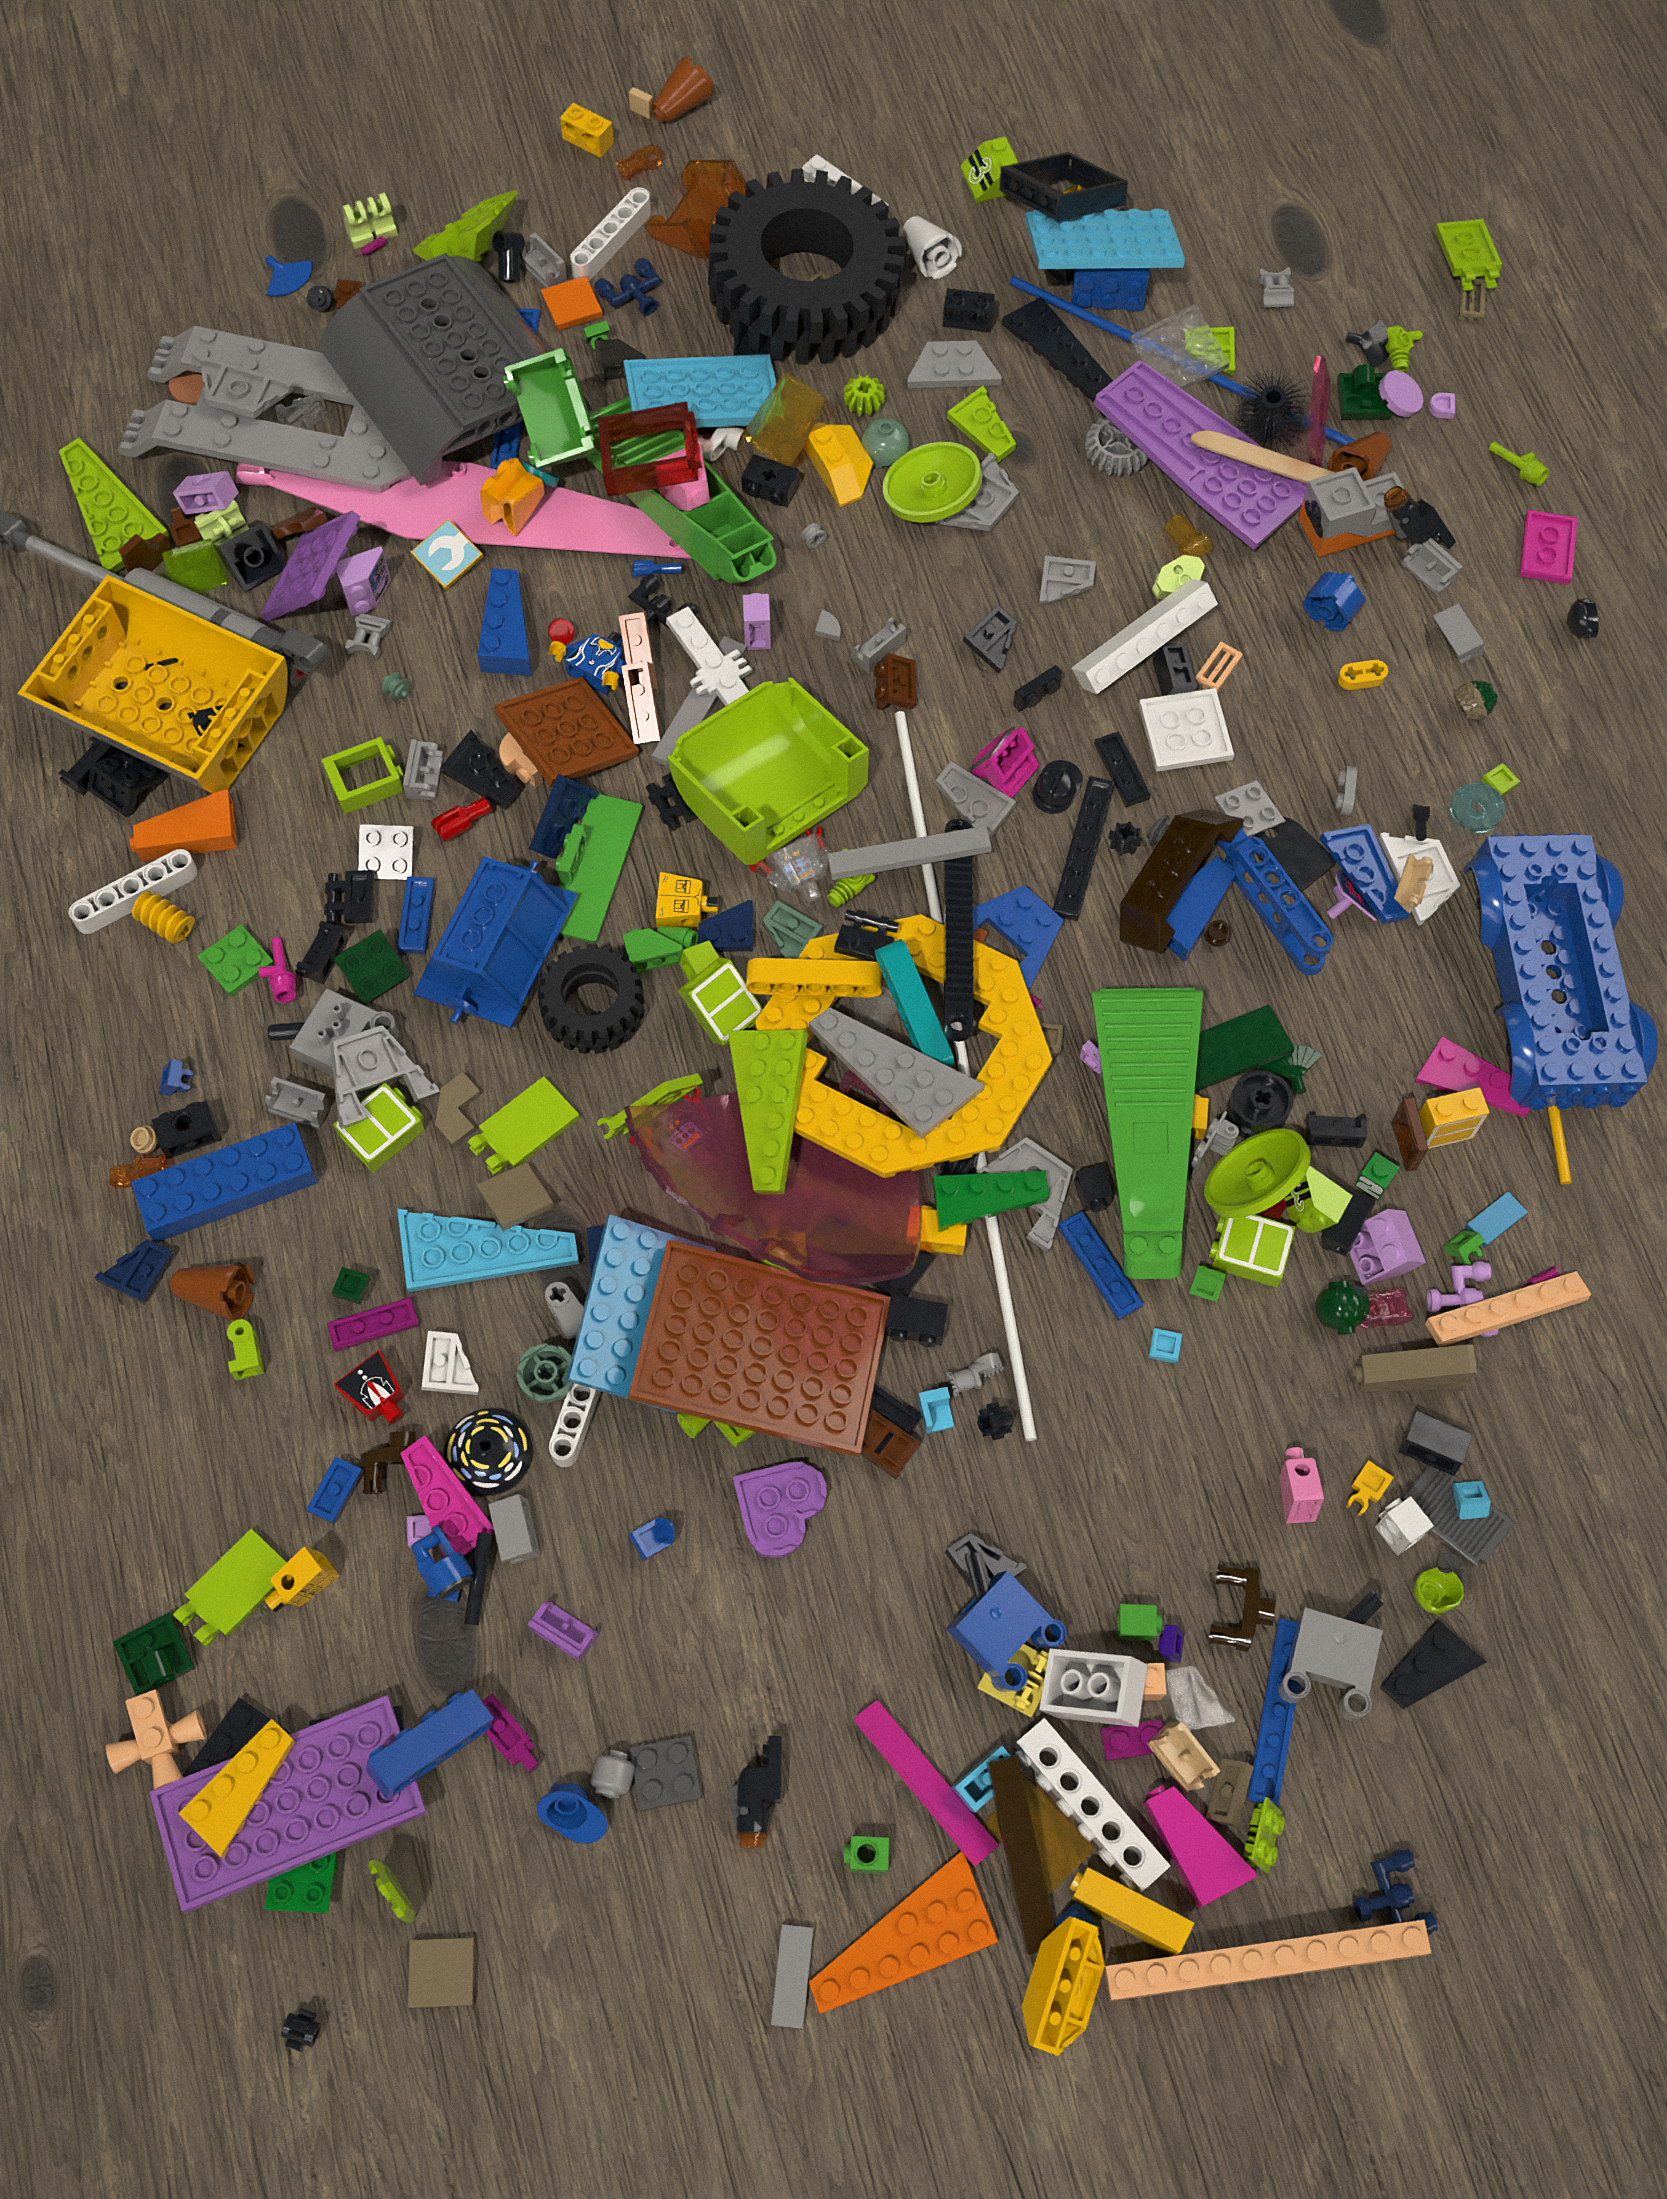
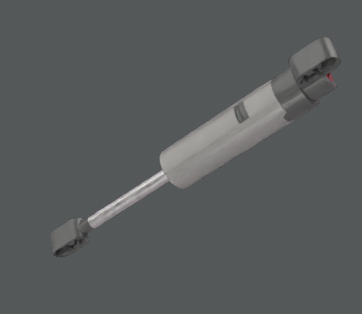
[0,510,329,687]

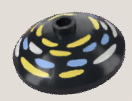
[444,1409,533,1496]

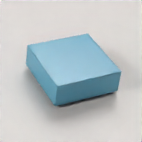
[1148,1328,1182,1364]

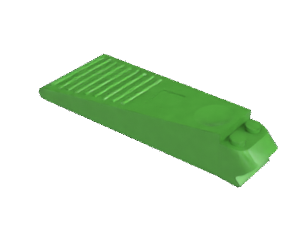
[586,396,776,584]
[1091,988,1203,1279]

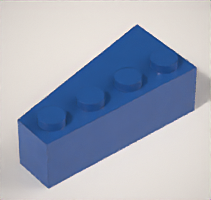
[477,568,532,676]

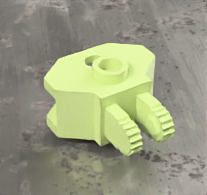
[1152,555,1205,600]

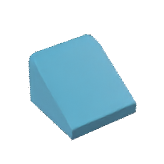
[1452,1481,1491,1520]

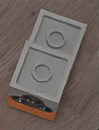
[1298,467,1407,557]

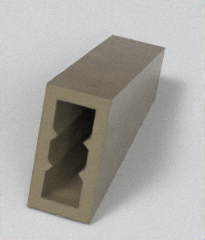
[1353,1344,1477,1392]

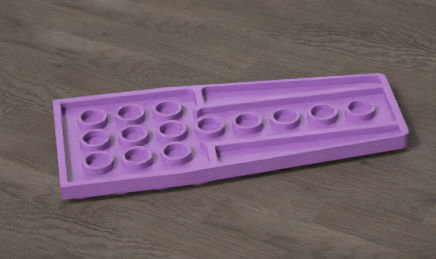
[1094,361,1308,550]

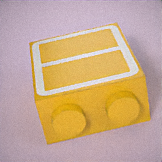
[1418,1087,1490,1149]

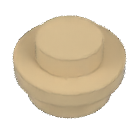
[130,1126,158,1154]

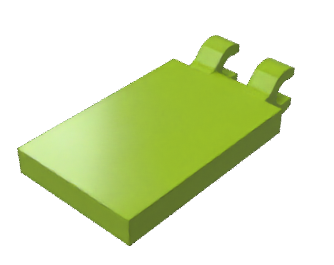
[1435,219,1502,291]
[597,1073,703,1139]
[468,1076,580,1176]
[173,1529,287,1647]

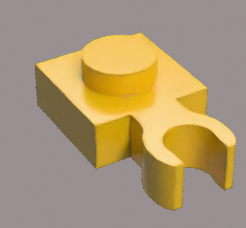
[1346,1460,1394,1516]

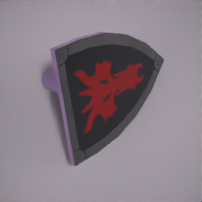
[1327,870,1377,921]

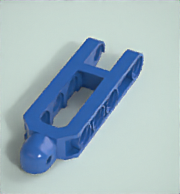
[1217,828,1333,975]

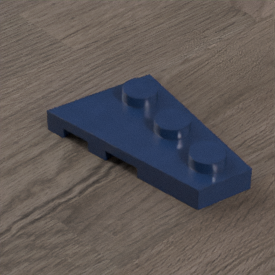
[529,774,600,859]

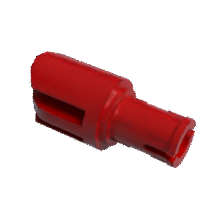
[431,797,492,842]

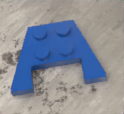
[972,885,1064,991]

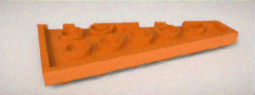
[809,1851,998,2014]

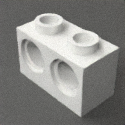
[1375,1496,1434,1556]

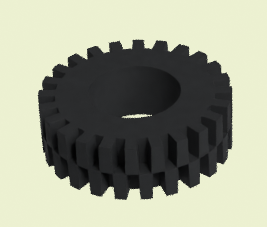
[708,169,905,364]

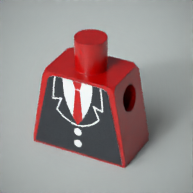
[334,1350,404,1425]

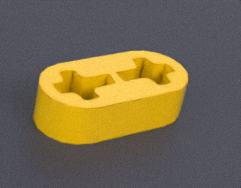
[1338,660,1388,690]

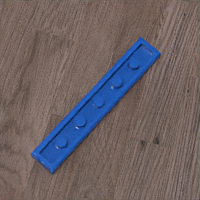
[1246,1618,1299,1807]

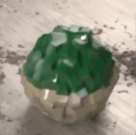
[1455,681,1498,721]

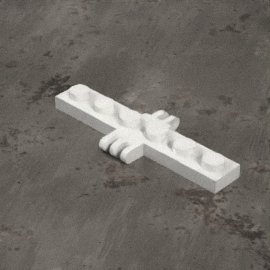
[666,607,753,706]

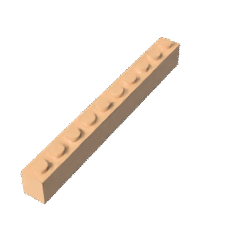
[1104,1920,1431,2002]

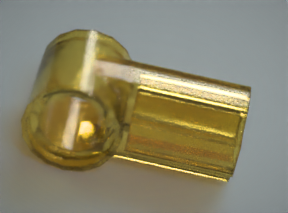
[1164,514,1212,558]

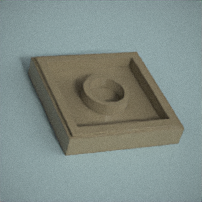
[476,1162,554,1231]
[408,1938,475,2008]

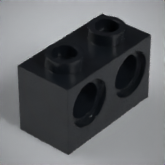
[942,288,995,333]

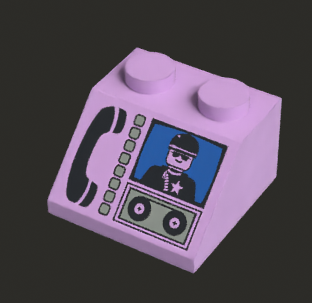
[335,546,391,616]

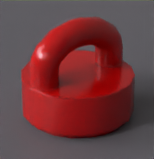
[548,618,575,644]

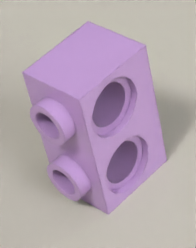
[743,593,771,650]

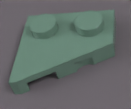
[763,900,823,959]

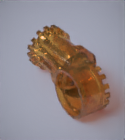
[616,144,662,180]
[109,1154,168,1188]

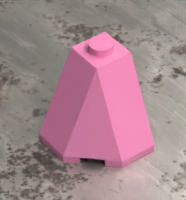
[654,442,710,511]

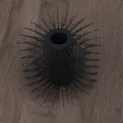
[1233,364,1312,453]

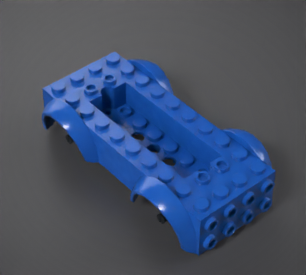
[1464,833,1658,1110]

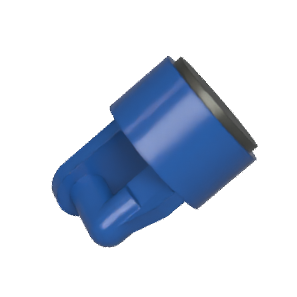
[412,1525,474,1600]

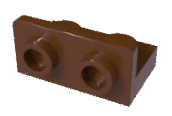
[874,653,916,710]

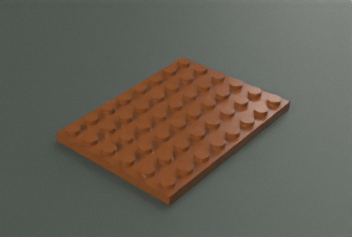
[627,1240,891,1457]

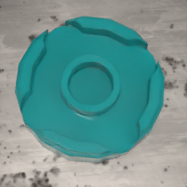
[514,456,560,487]

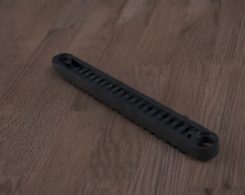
[944,819,974,1042]

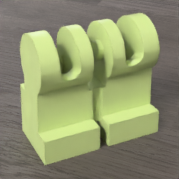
[342,193,398,249]

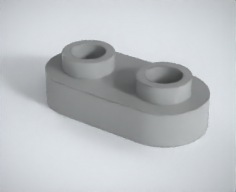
[1335,765,1358,816]

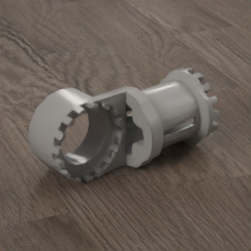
[946,1353,1004,1398]

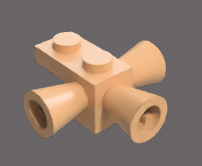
[106,1689,207,1790]

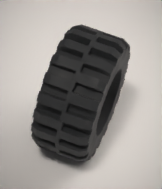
[537,944,645,1054]

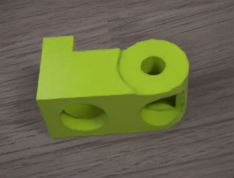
[227,1319,264,1381]

